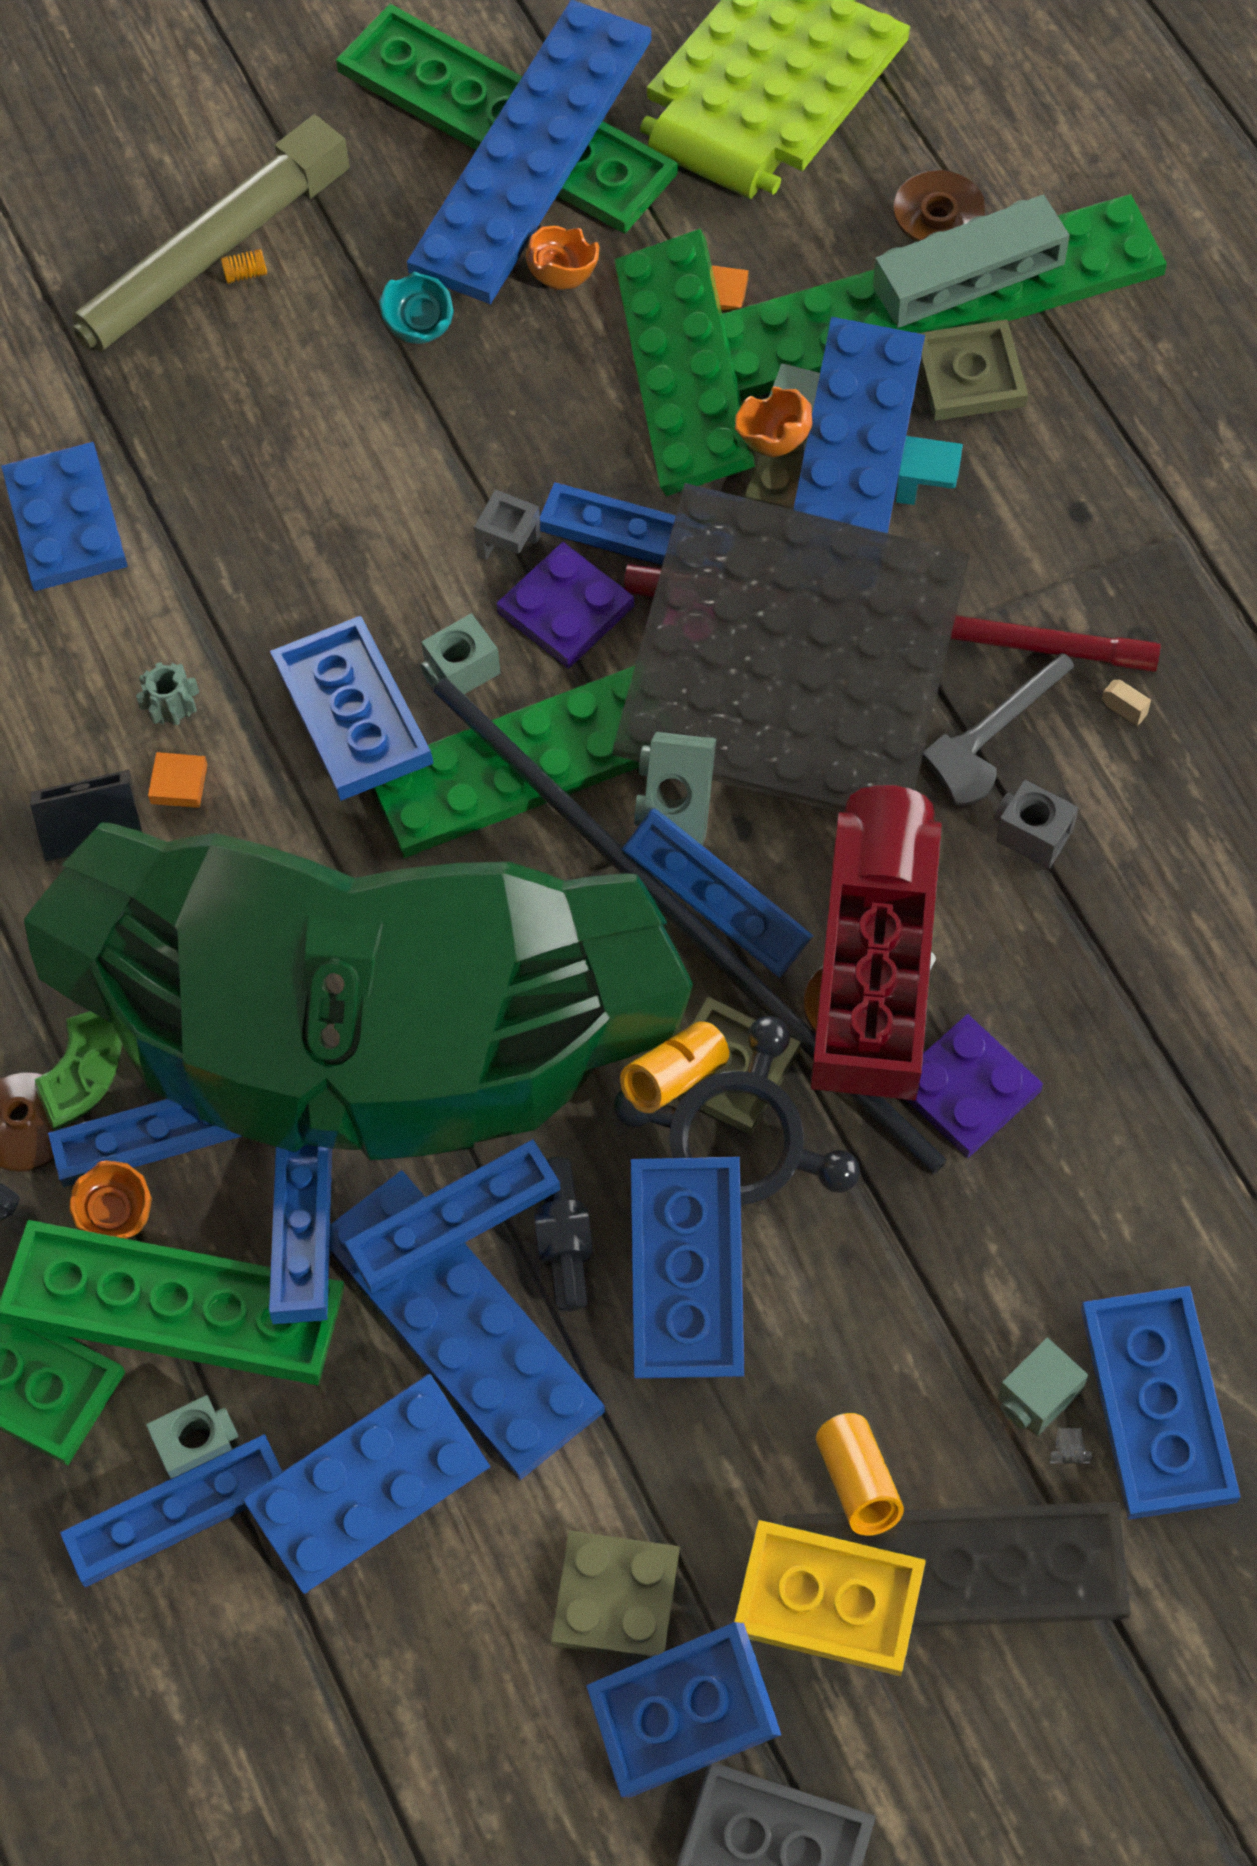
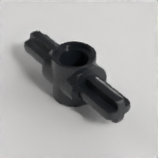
[534,1156,593,1312]

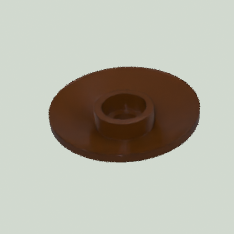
[893,170,986,242]
[0,1072,76,1172]

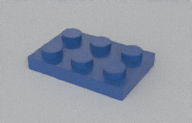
[1,442,128,592]
[586,1622,781,1797]

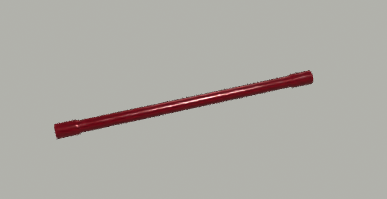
[624,564,1161,672]

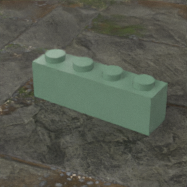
[873,194,1070,328]

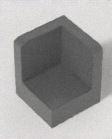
[474,490,541,560]

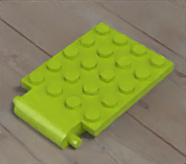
[640,0,910,199]

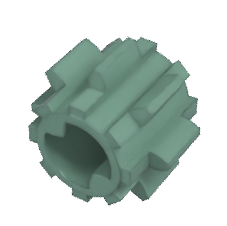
[136,662,200,725]

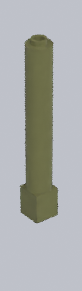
[71,114,350,352]

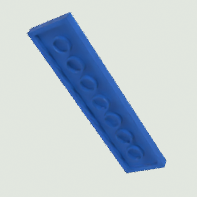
[407,0,651,305]

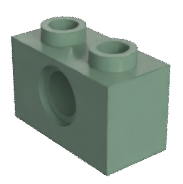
[634,732,716,846]

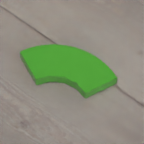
[35,1011,122,1131]

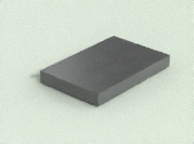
[677,1763,876,1866]

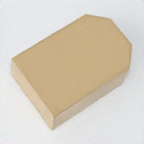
[1102,680,1151,726]

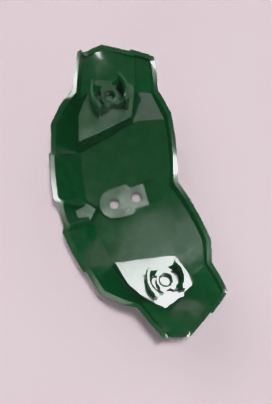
[24,822,693,1161]

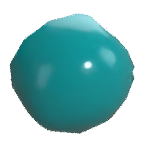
[379,272,454,344]

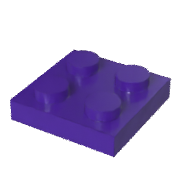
[496,542,634,669]
[905,1014,1043,1159]

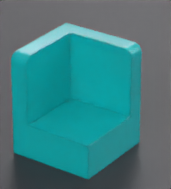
[896,436,963,505]

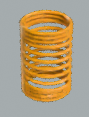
[221,249,267,284]

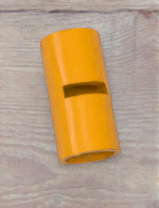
[620,1021,729,1113]
[816,1413,904,1535]

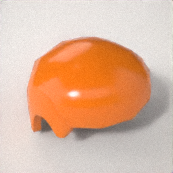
[526,225,599,290]
[735,386,812,457]
[69,1160,152,1239]

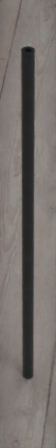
[433,678,947,1175]

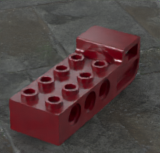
[810,785,942,1100]

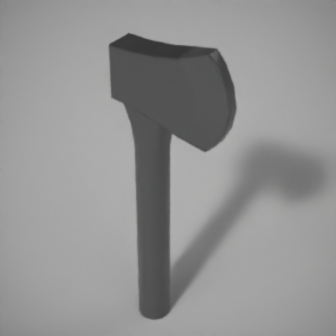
[921,653,1074,806]

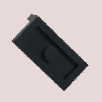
[30,769,143,862]

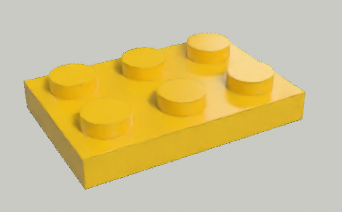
[735,1520,926,1676]

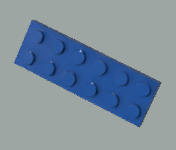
[778,317,925,603]
[329,1170,605,1480]

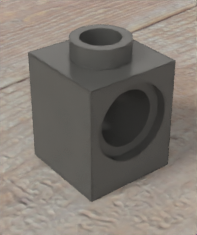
[994,780,1079,869]

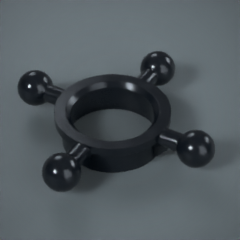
[613,1016,860,1205]

